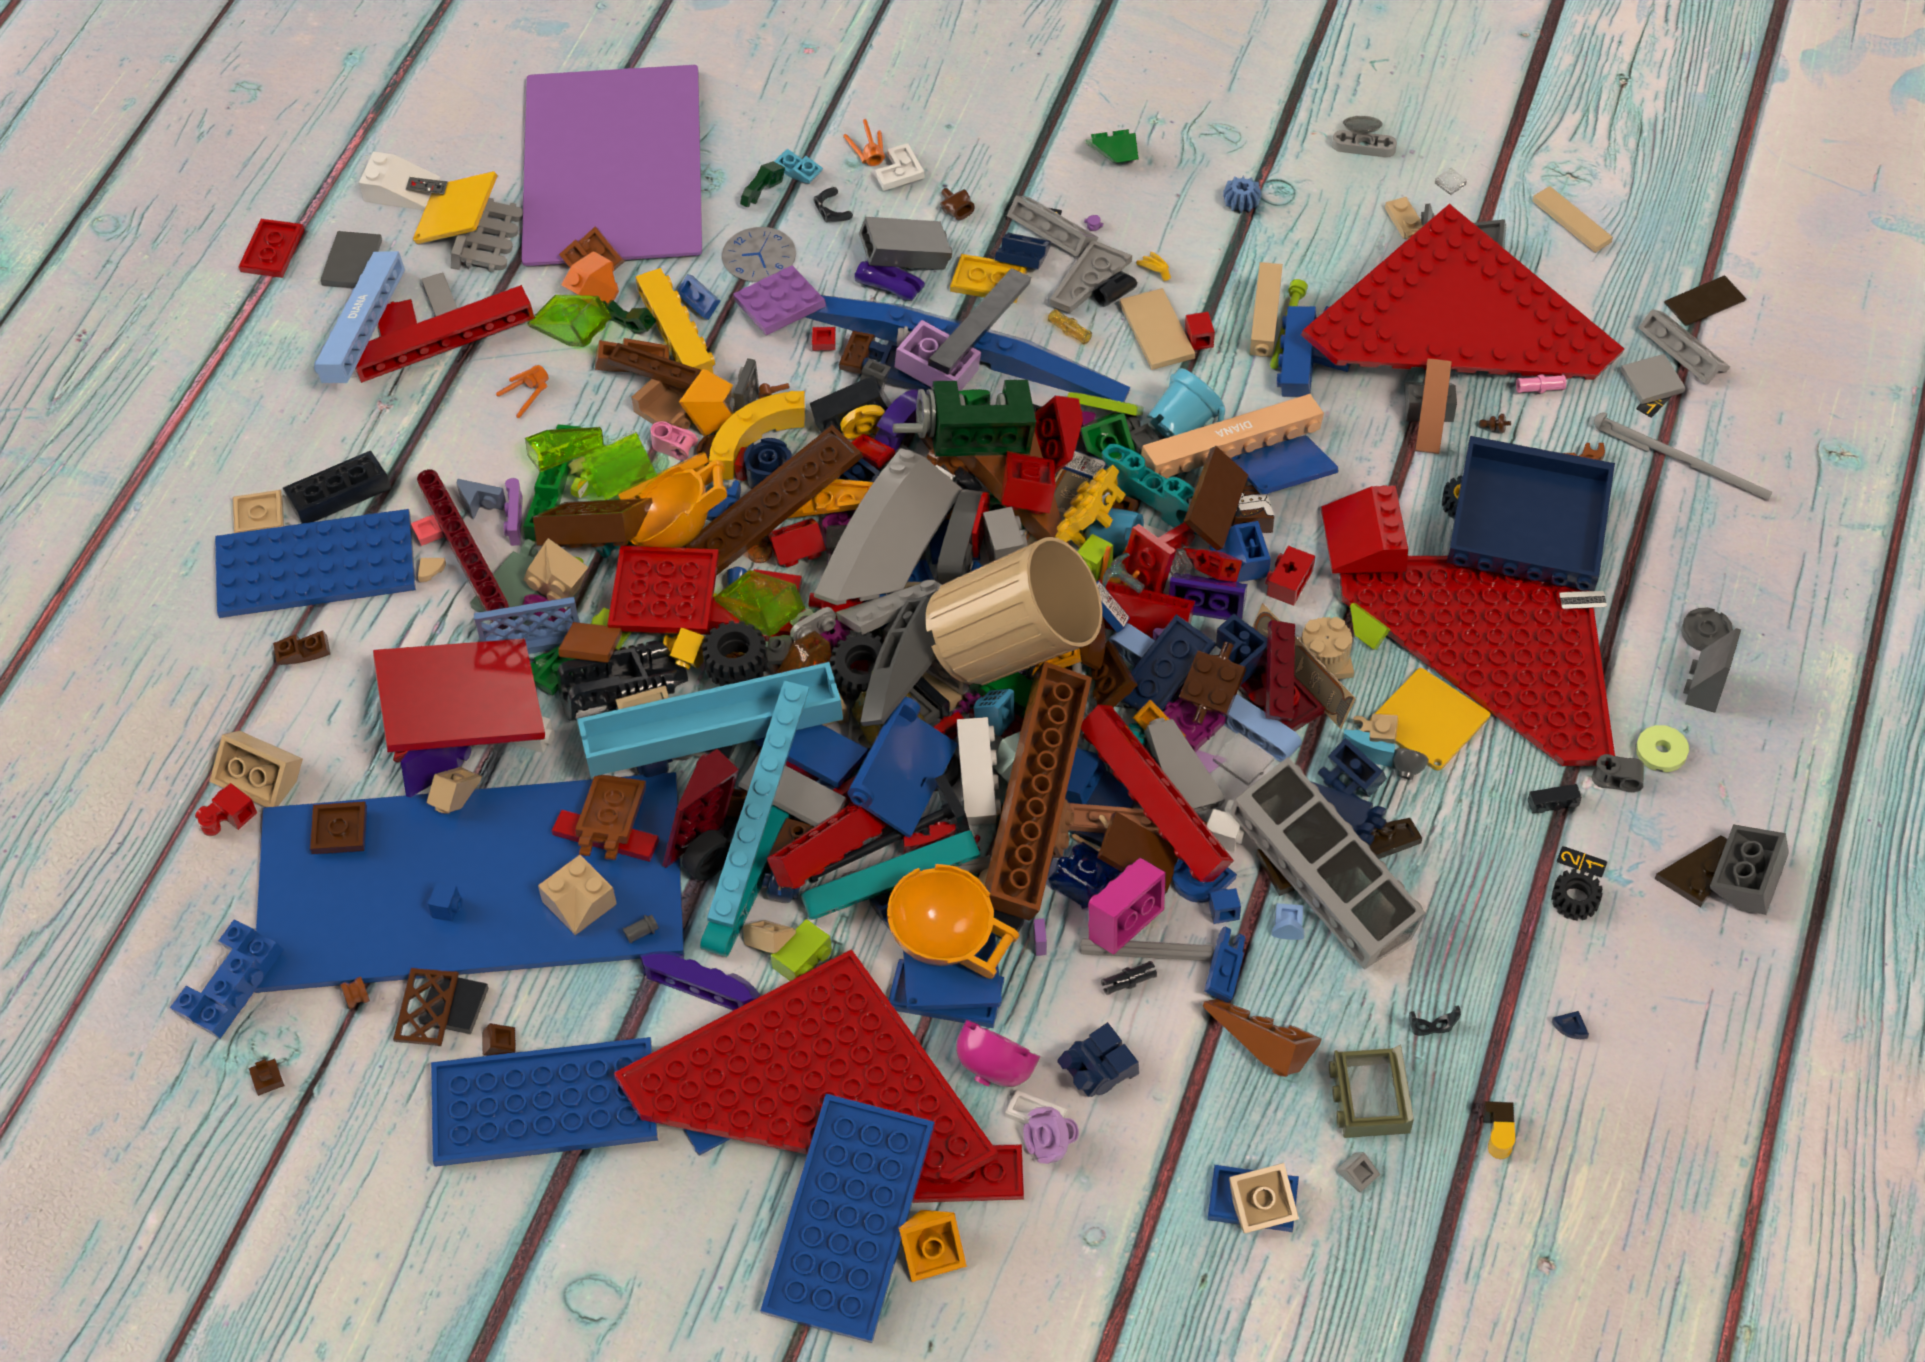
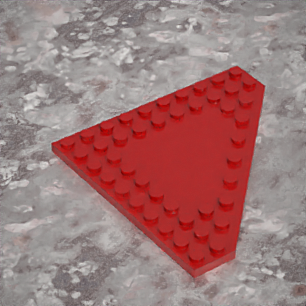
[1301,203,1625,380]
[1340,556,1615,766]
[614,949,998,1184]

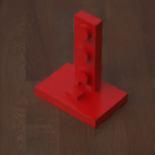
[1119,523,1195,594]

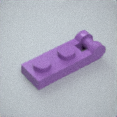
[504,478,523,546]

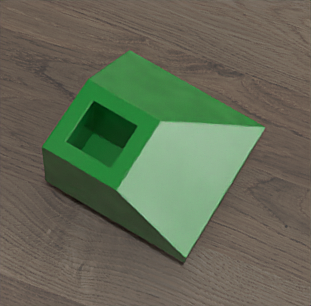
[1086,129,1139,163]

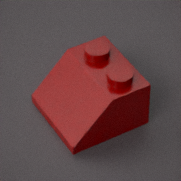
[767,518,826,567]

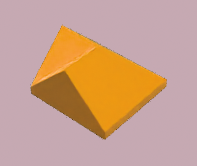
[679,369,733,436]
[899,1210,967,1282]

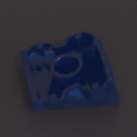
[1048,842,1121,910]

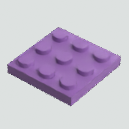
[733,265,826,336]

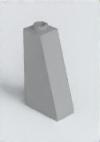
[1144,718,1225,813]

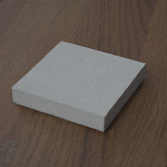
[1621,354,1685,405]

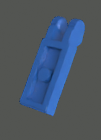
[1204,926,1245,1002]

